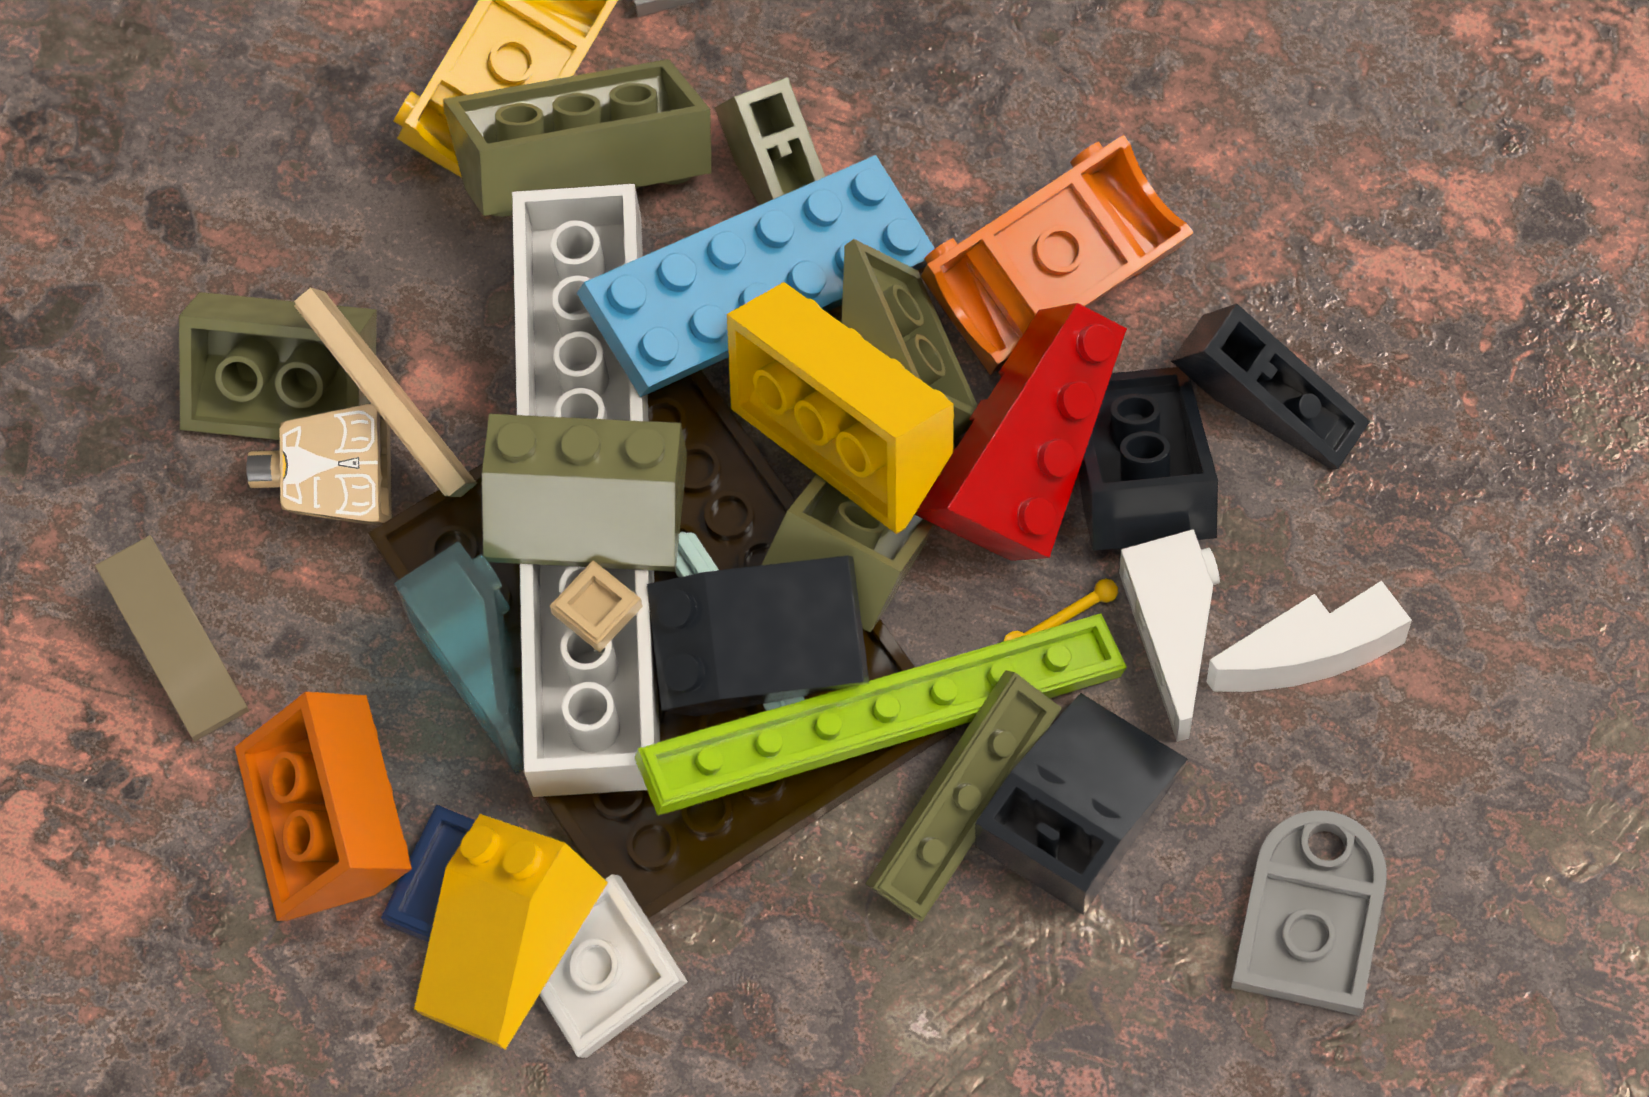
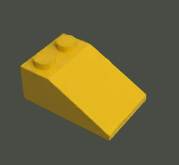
[414,814,608,1049]

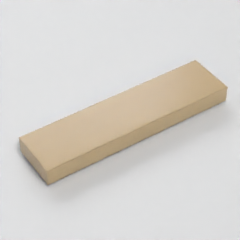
[294,287,477,497]

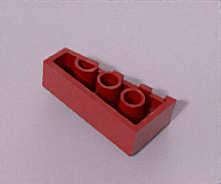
[914,303,1127,561]

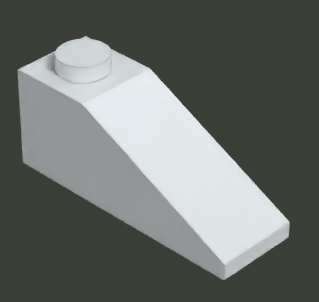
[1119,529,1220,742]

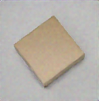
[550,560,643,653]

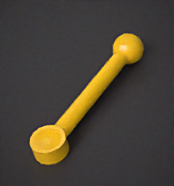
[1004,578,1118,641]

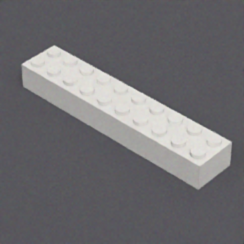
[512,184,660,797]

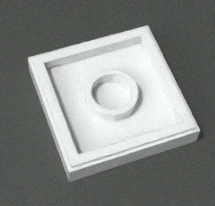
[539,874,687,1058]

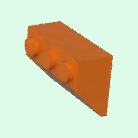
[235,692,412,921]

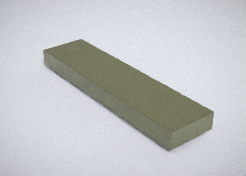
[865,670,1061,922]

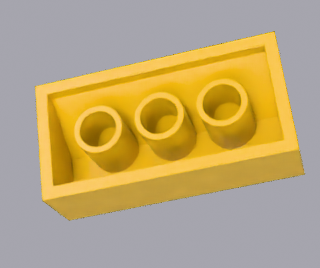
[727,282,954,534]

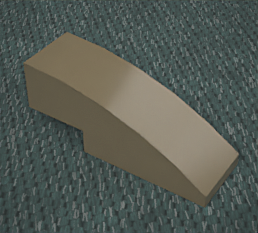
[95,535,249,742]

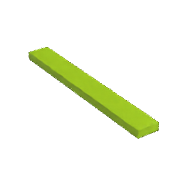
[634,613,1127,815]

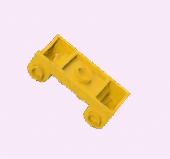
[393,0,618,178]

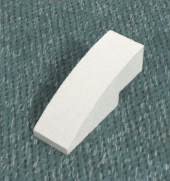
[1206,581,1412,692]

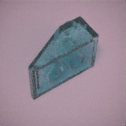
[394,541,524,775]

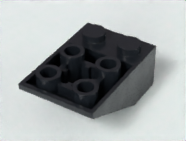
[975,693,1188,915]

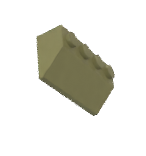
[443,59,711,217]

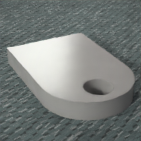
[1231,810,1387,1016]

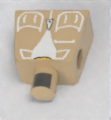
[246,404,392,526]

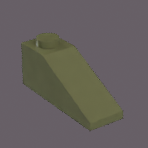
[714,77,826,205]

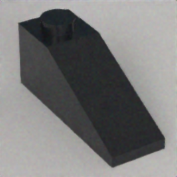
[1171,304,1370,470]

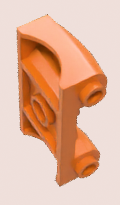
[921,134,1194,375]

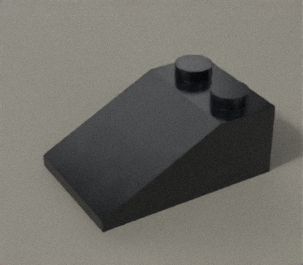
[1078,367,1218,551]
[647,555,869,717]

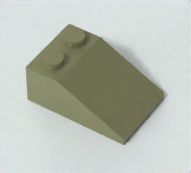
[842,239,978,440]
[762,474,936,632]

